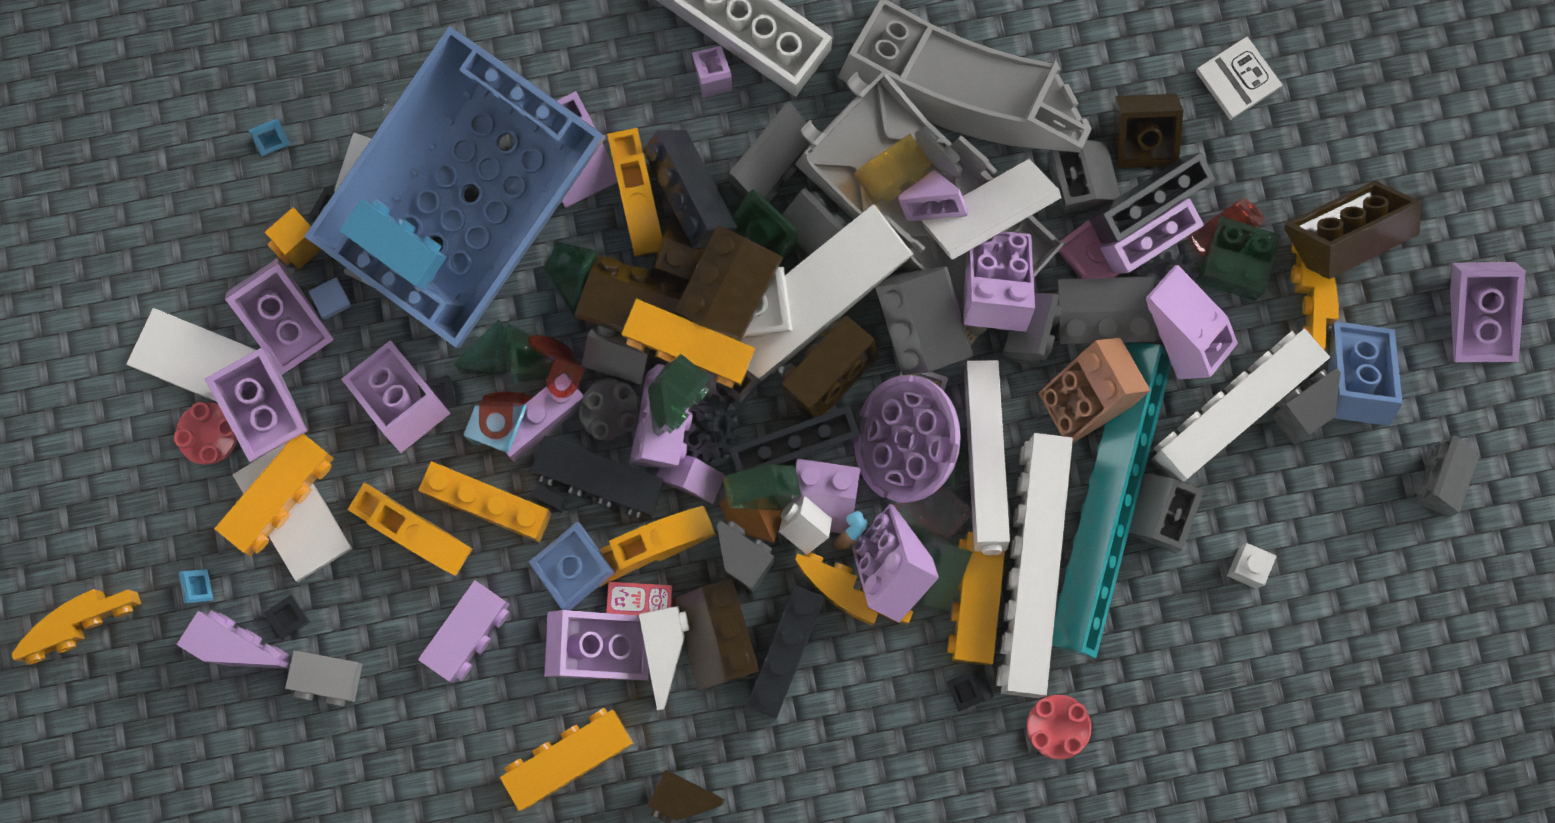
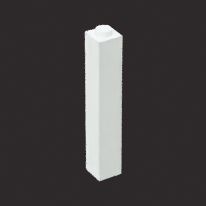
[964,360,1010,555]

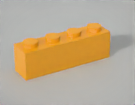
[622,299,755,388]
[214,433,334,556]
[418,461,552,543]
[947,532,1005,666]
[500,708,634,811]

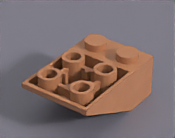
[1038,338,1151,444]

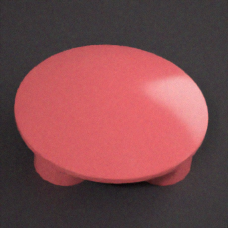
[174,402,237,465]
[1027,695,1091,760]

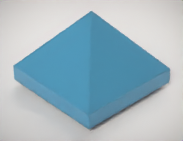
[249,118,290,156]
[178,569,213,604]

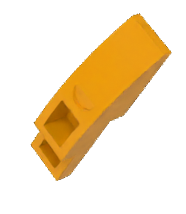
[607,128,662,257]
[1291,243,1339,350]
[347,483,473,576]
[599,506,716,587]
[795,552,913,626]
[11,589,141,665]

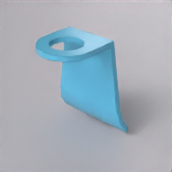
[463,404,527,452]

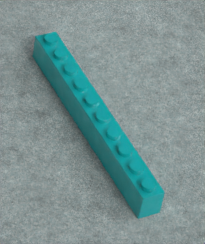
[1052,342,1171,658]

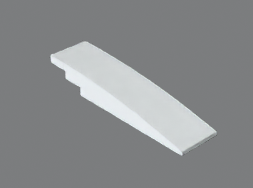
[679,205,913,415]

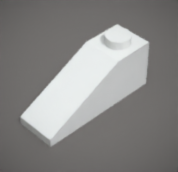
[639,606,689,710]

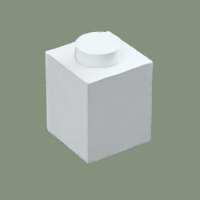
[779,496,832,554]
[1227,543,1276,589]

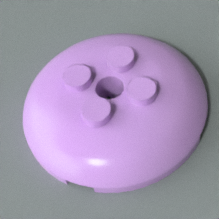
[854,375,960,503]

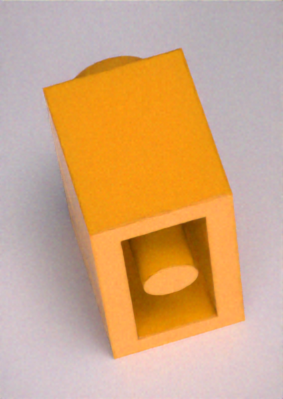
[265,207,322,269]

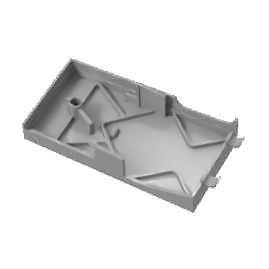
[795,69,1065,336]

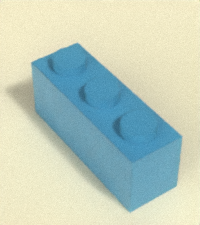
[339,199,447,289]

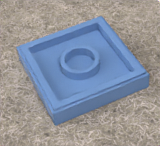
[528,522,616,611]

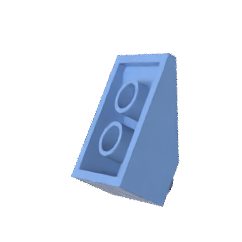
[1328,321,1403,426]

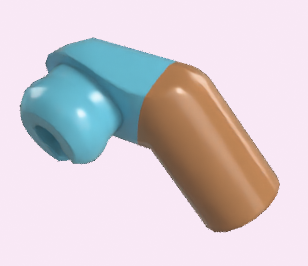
[834,511,868,551]

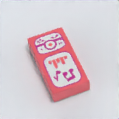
[606,582,673,616]

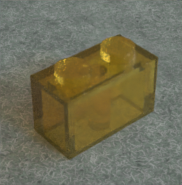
[853,133,931,205]

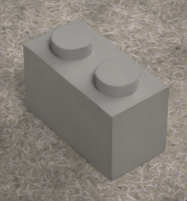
[285,650,363,706]

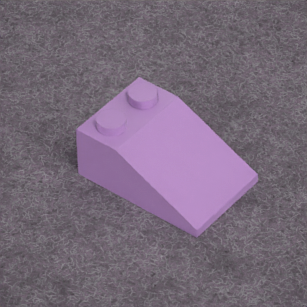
[225,258,334,375]
[1450,262,1526,362]
[342,340,451,453]
[205,348,307,462]
[544,610,649,681]

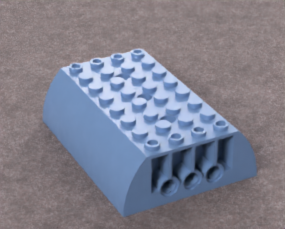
[304,26,606,348]

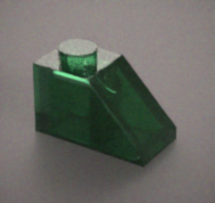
[722,464,802,511]

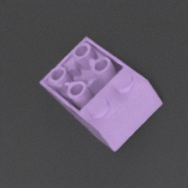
[557,91,618,208]
[963,231,1035,332]
[1146,265,1238,379]
[852,504,939,622]
[176,610,291,669]

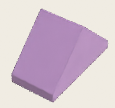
[692,46,732,98]
[898,170,968,221]
[657,455,725,504]

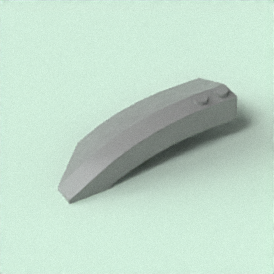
[837,0,1092,153]

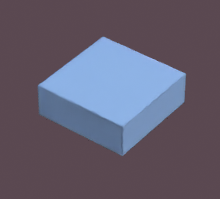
[309,277,352,320]

